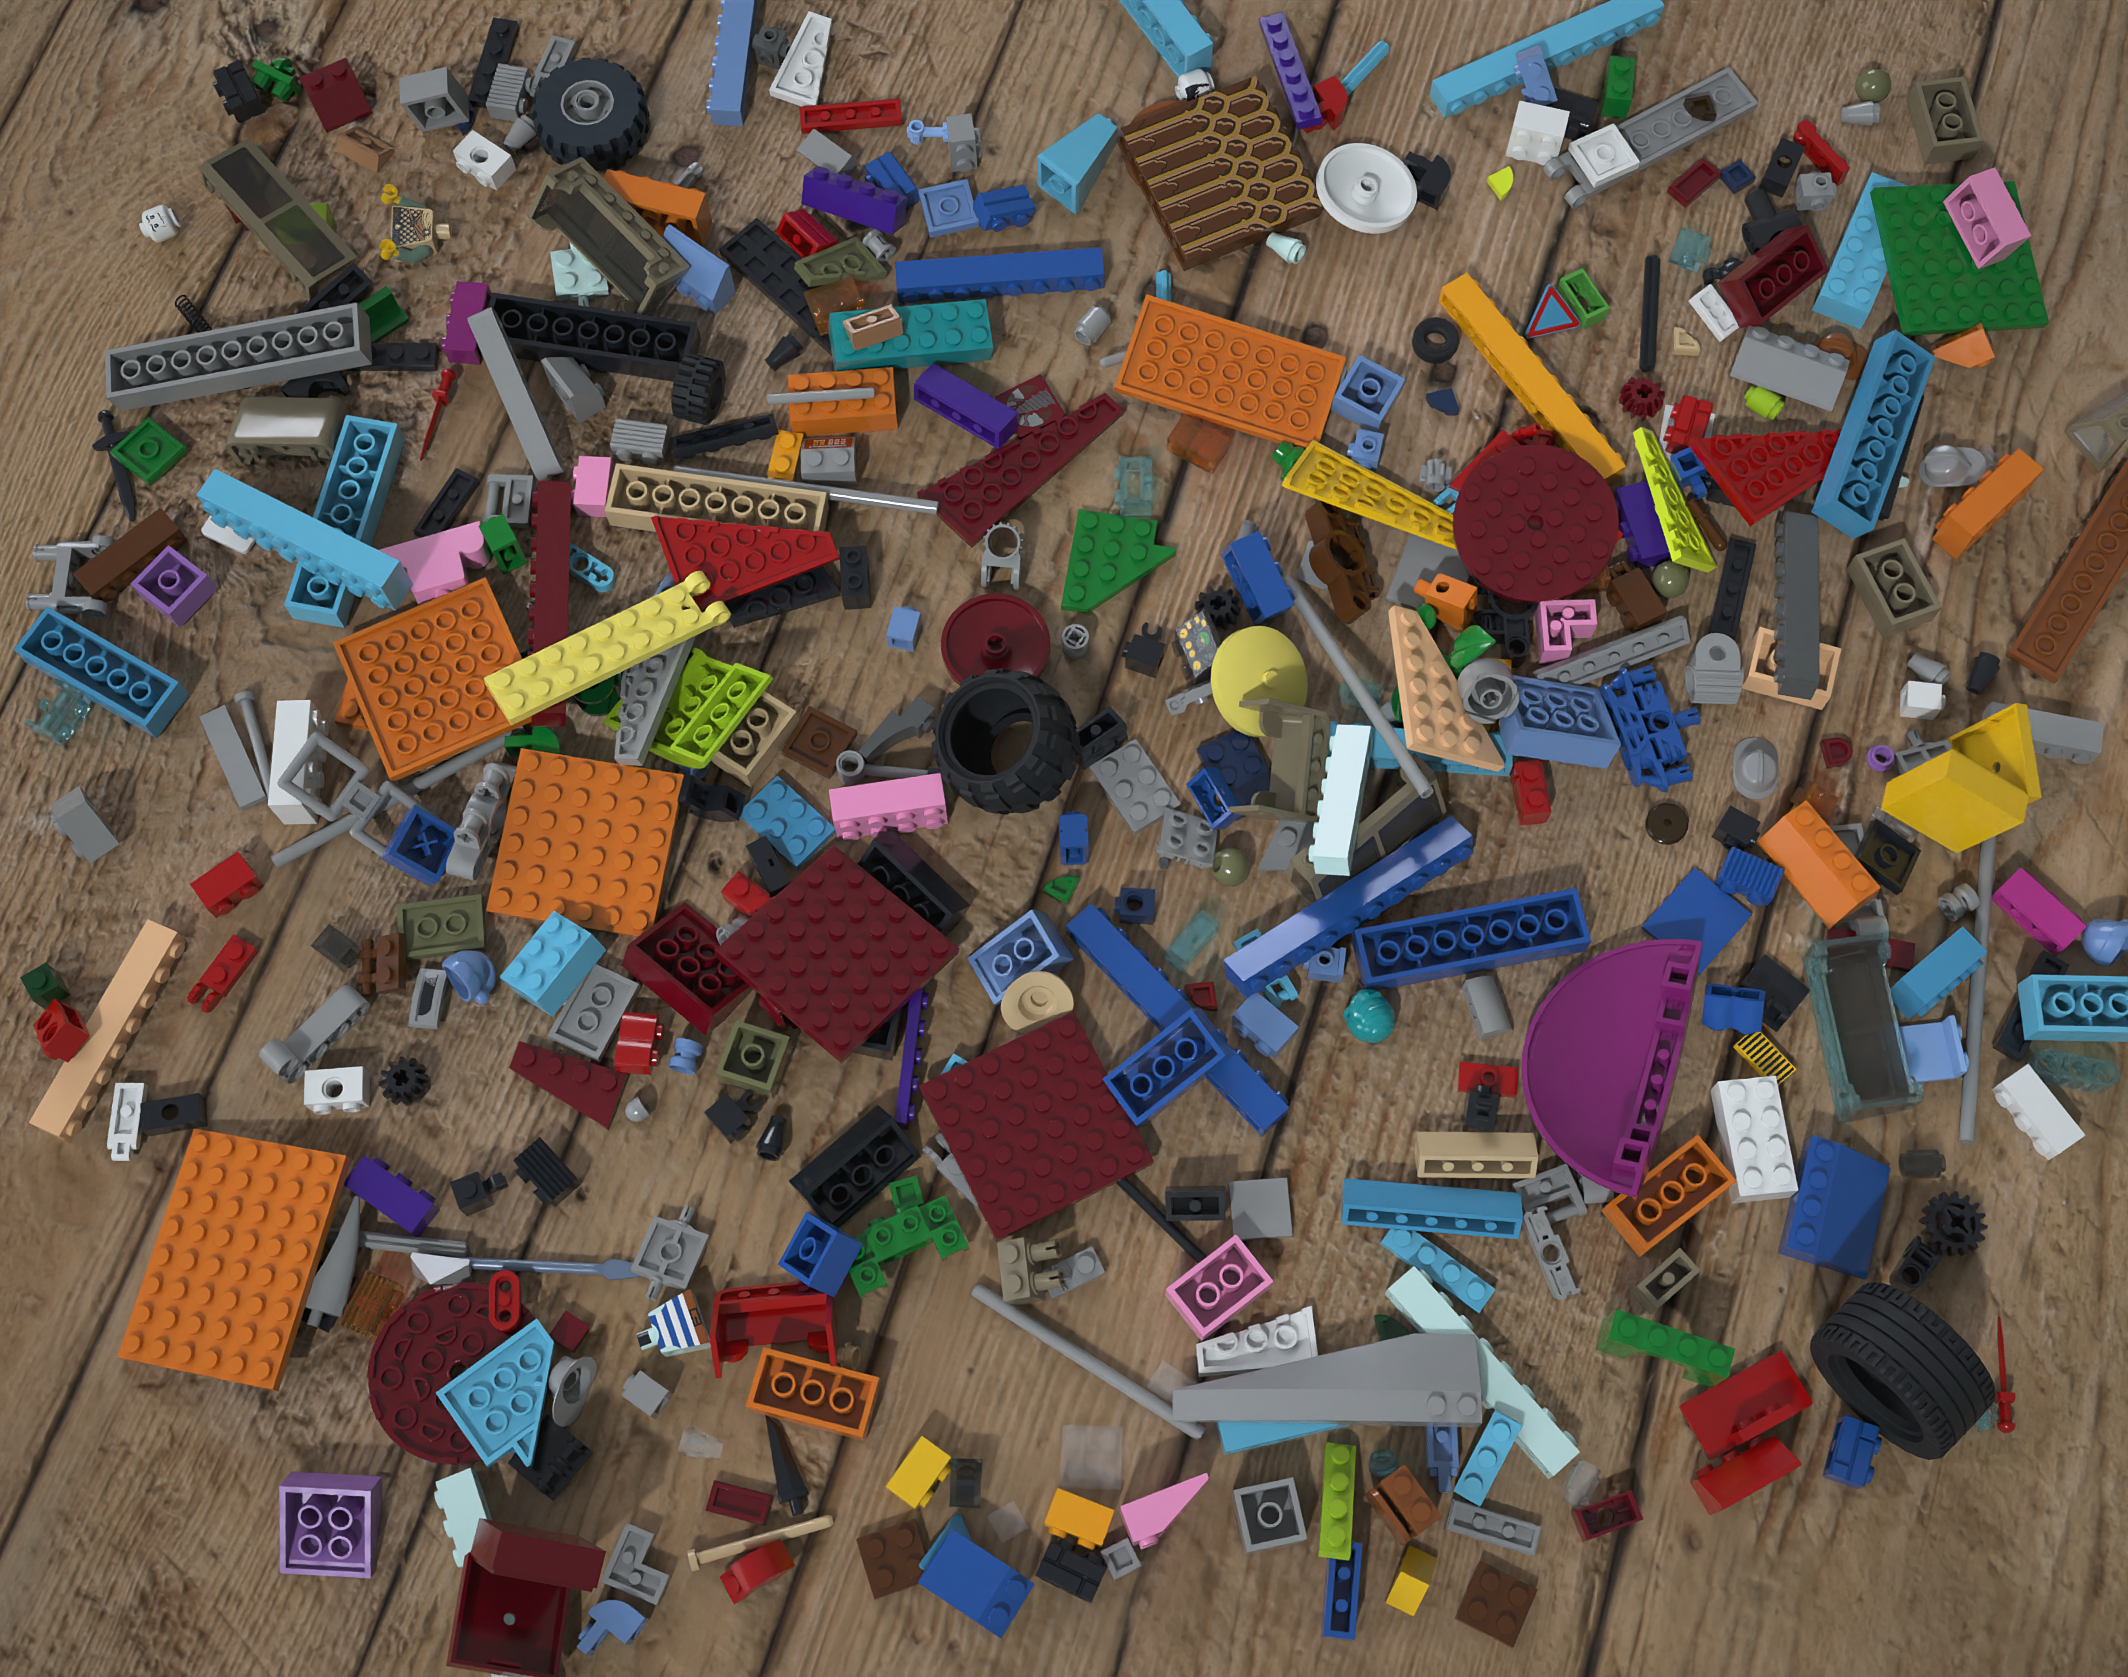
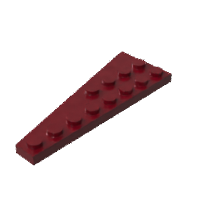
[917,393,1124,548]

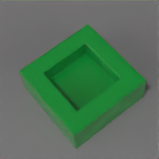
[889,1176,924,1211]

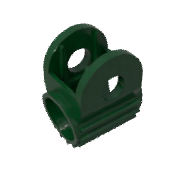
[574,672,622,717]

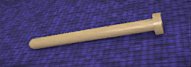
[687,1515,834,1572]

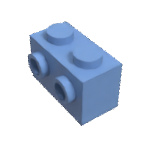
[1513,45,1558,106]

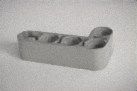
[259,984,370,1084]

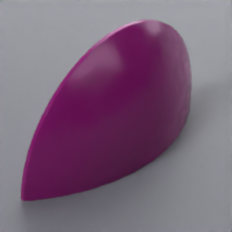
[1521,939,1703,1198]

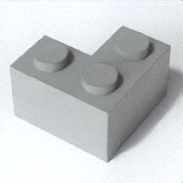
[51,786,119,864]

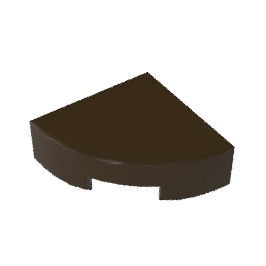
[1683,95,1717,121]

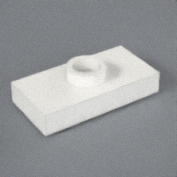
[1689,284,1739,342]

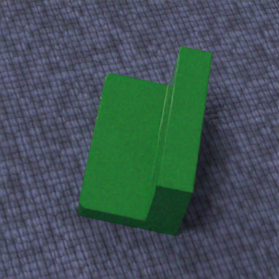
[359,286,409,343]

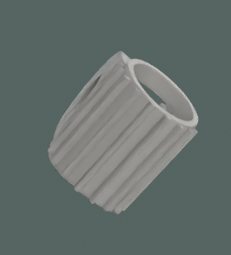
[981,522,1025,590]
[1684,633,1744,704]

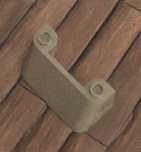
[226,395,350,466]

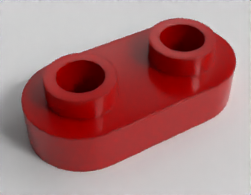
[489,1270,521,1332]

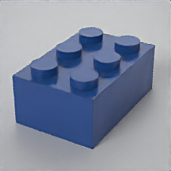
[1221,531,1295,626]

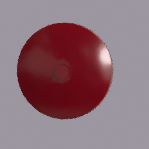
[941,593,1050,686]

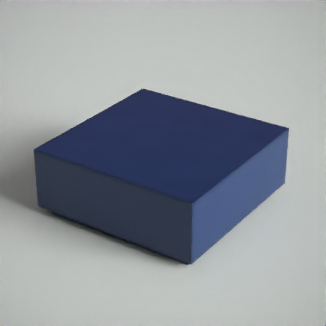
[1720,160,1756,194]

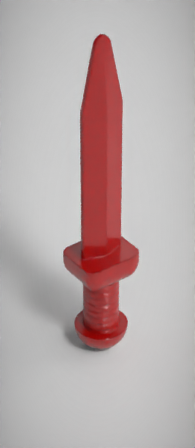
[420,369,456,461]
[1994,1316,2016,1433]

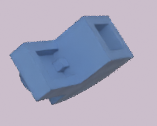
[577,1600,650,1656]

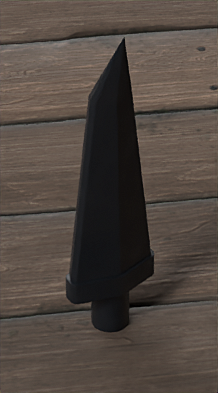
[765,1415,809,1516]

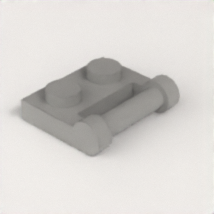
[481,474,535,528]
[1511,1164,1587,1225]

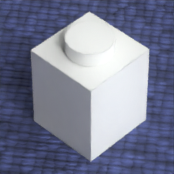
[1900,681,1946,720]

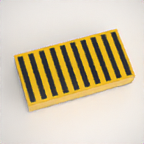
[1733,1032,1797,1086]

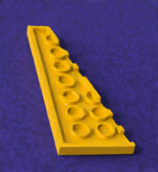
[1281,440,1457,550]

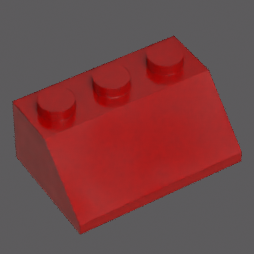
[1690,1435,1802,1515]

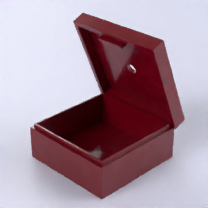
[446,1518,606,1677]

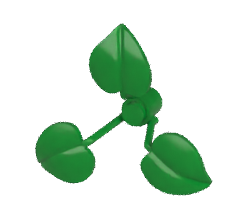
[1391,603,1496,722]

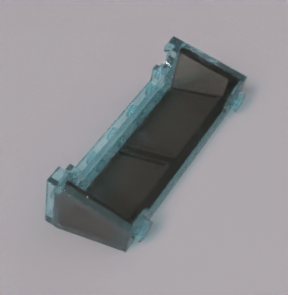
[1802,933,1923,1124]

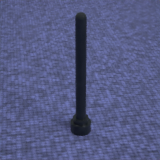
[1116,1178,1207,1263]

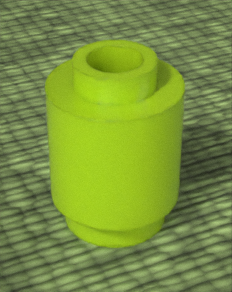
[1744,385,1786,421]

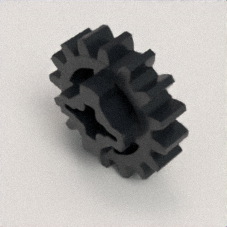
[1919,1191,1988,1257]

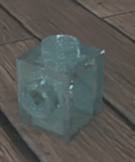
[1668,227,1712,272]

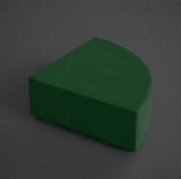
[1374,1315,1409,1342]

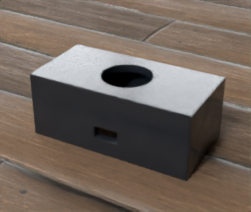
[1759,138,1805,198]
[746,836,790,897]
[140,1093,208,1136]

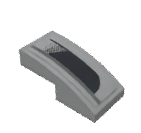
[409,968,449,1029]

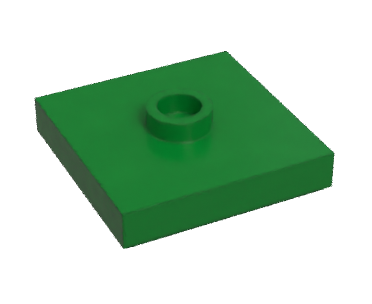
[110,417,189,486]

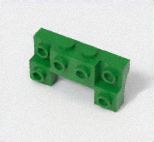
[849,1195,969,1299]

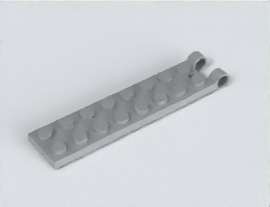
[1543,67,1758,209]

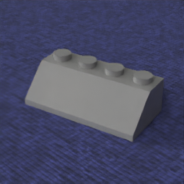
[1730,325,1850,411]

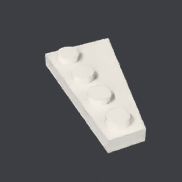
[769,11,832,107]
[1196,1306,1318,1377]

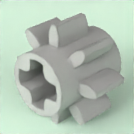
[1419,459,1452,492]

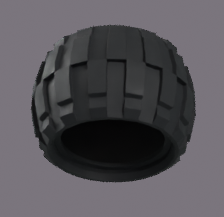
[932,668,1080,815]

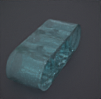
[2025,1049,2120,1093]

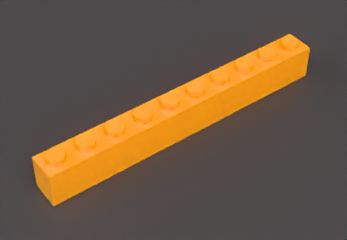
[1438,272,1626,485]

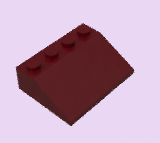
[622,902,753,1036]

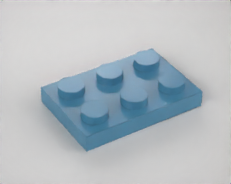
[740,775,836,870]

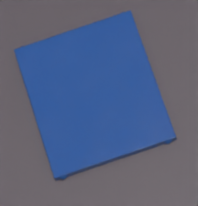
[1641,868,1752,975]

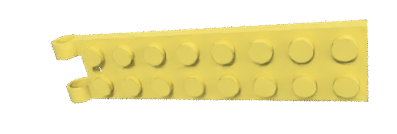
[484,571,731,725]

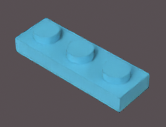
[1453,1409,1524,1506]

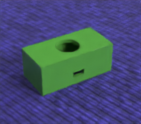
[1557,268,1610,329]

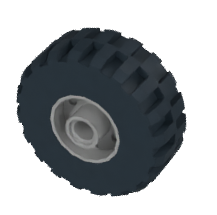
[531,57,650,172]

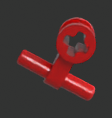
[1511,423,1556,446]

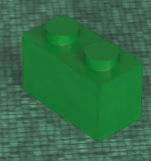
[1601,56,1635,119]
[478,514,528,575]

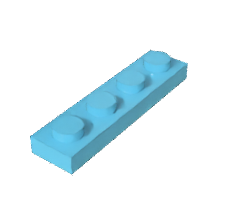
[1380,1229,1496,1315]

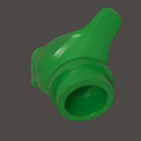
[1271,440,1305,481]

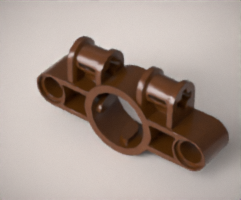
[1305,500,1381,624]

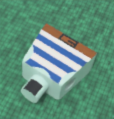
[636,1289,711,1357]

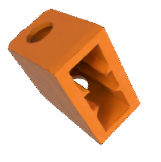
[1414,573,1477,632]

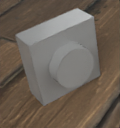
[1100,1538,1141,1581]

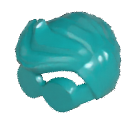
[1343,989,1395,1044]

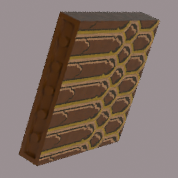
[1116,76,1324,271]

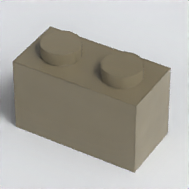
[1630,1248,1701,1315]

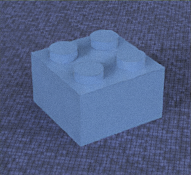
[1330,355,1406,432]

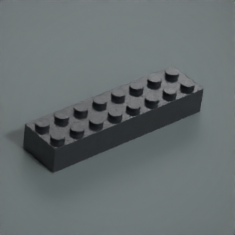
[488,293,701,382]

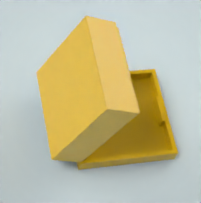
[1881,703,2042,854]

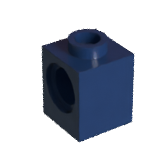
[1114,887,1155,925]

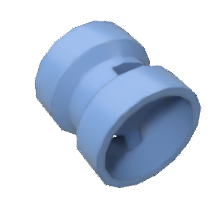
[668,1038,704,1075]

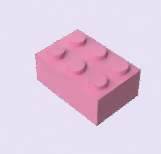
[1943,167,2031,269]
[1165,1235,1274,1342]

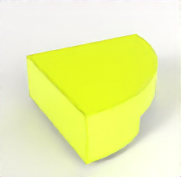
[1487,166,1513,201]

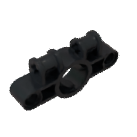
[1473,579,1539,668]

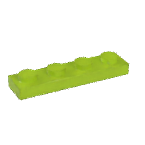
[1318,1442,1356,1561]

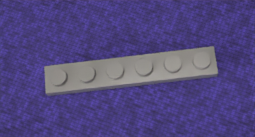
[1533,615,1690,686]

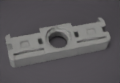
[1522,1206,1581,1300]

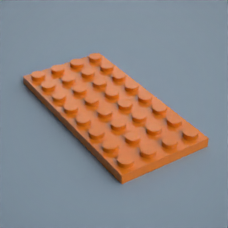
[1114,294,1346,449]

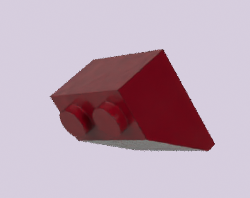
[299,58,373,133]

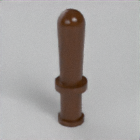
[1685,497,1727,551]

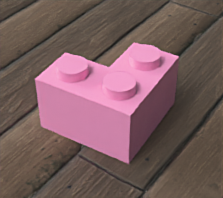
[1535,599,1597,664]

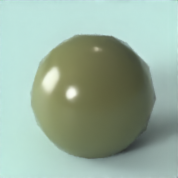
[1855,68,1891,103]
[1651,561,1689,598]
[1212,848,1251,887]

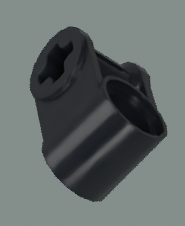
[1889,1235,1943,1294]

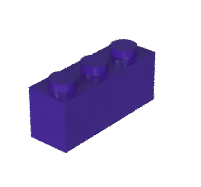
[1613,481,1671,569]
[344,1155,440,1237]

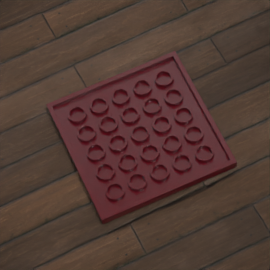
[714,845,959,1064]
[919,1011,1154,1242]

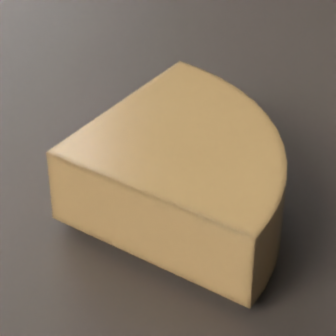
[1672,327,1700,356]

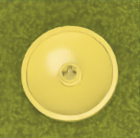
[1211,626,1308,737]

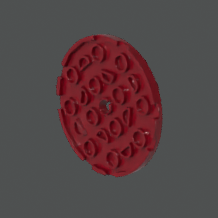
[1452,445,1619,604]
[367,1282,551,1465]

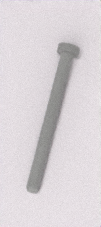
[234,691,275,814]

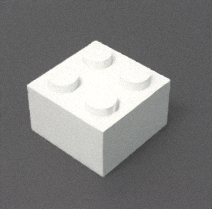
[1505,101,1570,166]

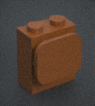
[1365,1464,1443,1546]

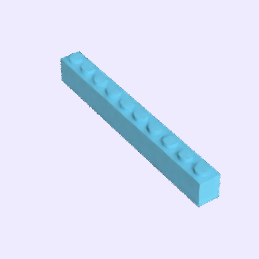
[1429,0,1665,118]

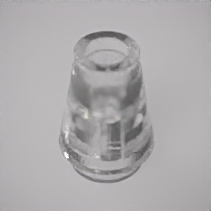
[678,1427,724,1460]

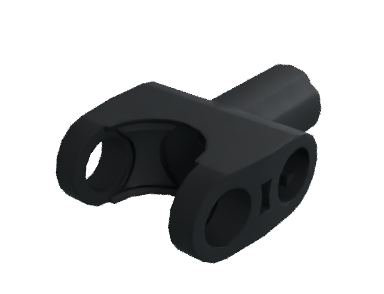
[1742,189,1803,255]
[280,371,351,398]

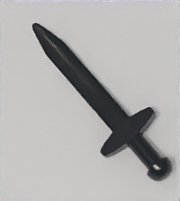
[92,410,135,522]

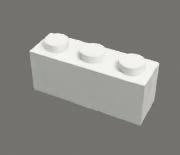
[1992,1064,2085,1160]

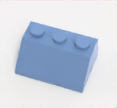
[662,224,736,314]

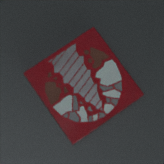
[995,374,1066,440]

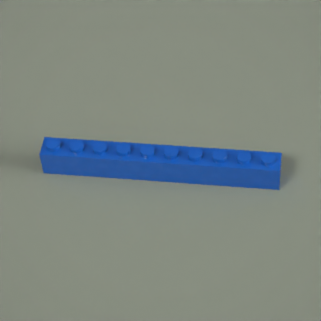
[1223,816,1473,998]
[1066,903,1289,1137]

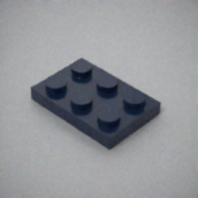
[1196,731,1271,822]

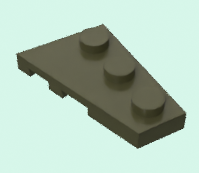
[794,236,887,287]

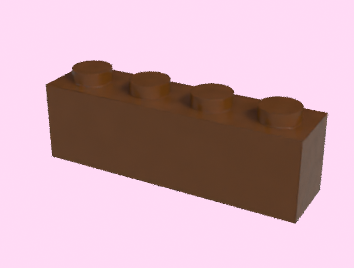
[73,508,188,602]

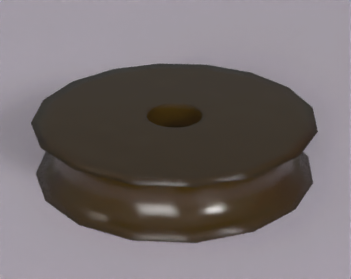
[1645,803,1688,845]

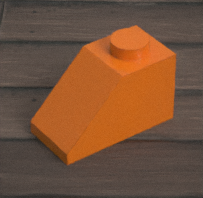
[1931,323,1995,368]

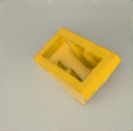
[1385,1545,1437,1616]

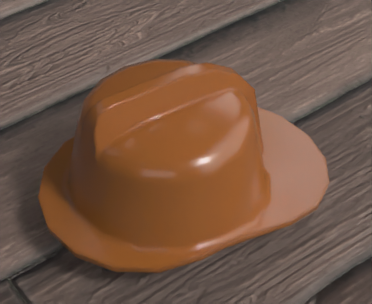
[1811,333,1869,380]

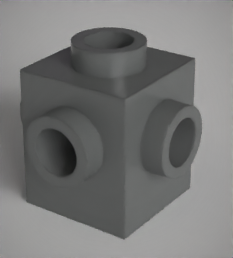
[752,25,790,69]

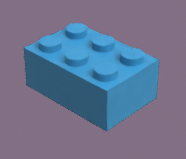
[1884,926,1987,1020]

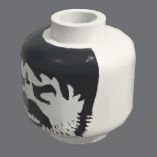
[1175,68,1214,102]

